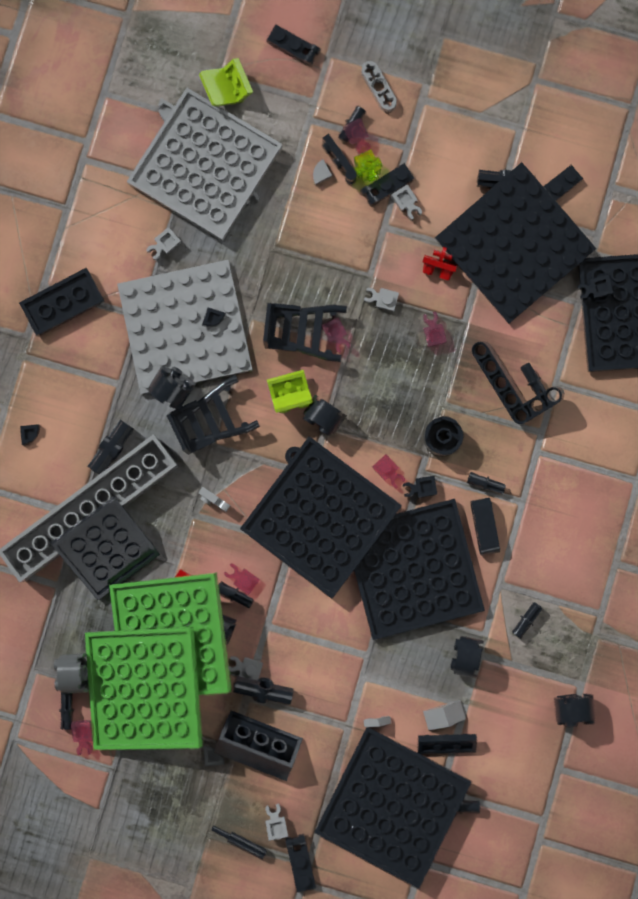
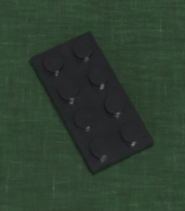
[19,267,105,337]

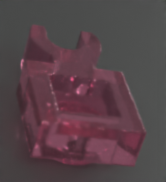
[343,118,371,155]
[423,311,447,347]
[322,317,350,354]
[372,454,405,489]
[224,564,260,595]
[71,720,93,755]

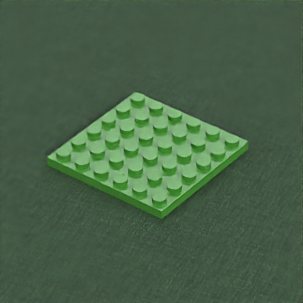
[109,573,231,695]
[85,627,203,750]

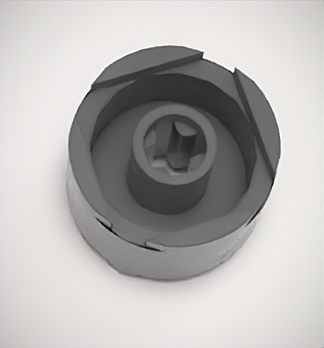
[54,653,89,694]

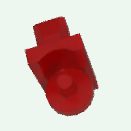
[423,247,457,281]

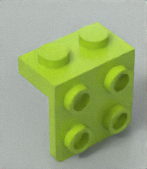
[199,58,253,107]
[267,370,313,413]

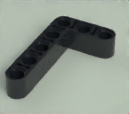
[472,341,565,424]

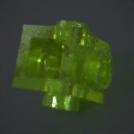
[354,149,383,182]

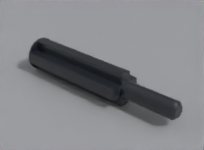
[211,826,267,860]

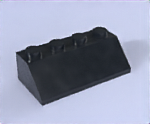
[214,710,303,781]

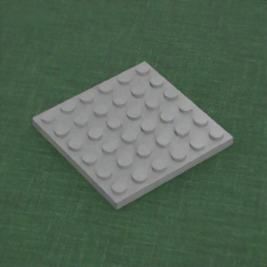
[126,88,283,241]
[117,260,253,395]

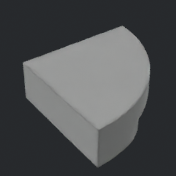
[159,98,175,122]
[313,159,332,186]
[364,716,391,727]

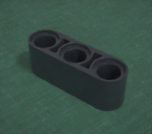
[470,497,500,556]

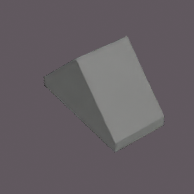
[423,700,466,730]

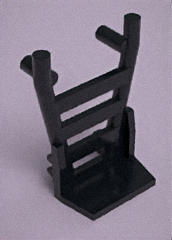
[263,303,347,362]
[166,375,260,455]

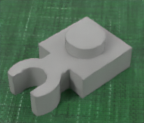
[391,185,422,221]
[146,227,181,261]
[364,288,399,312]
[199,487,230,512]
[229,656,263,680]
[265,804,288,841]

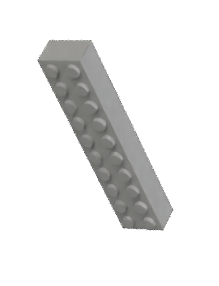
[0,434,179,582]

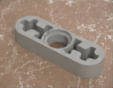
[361,61,397,113]

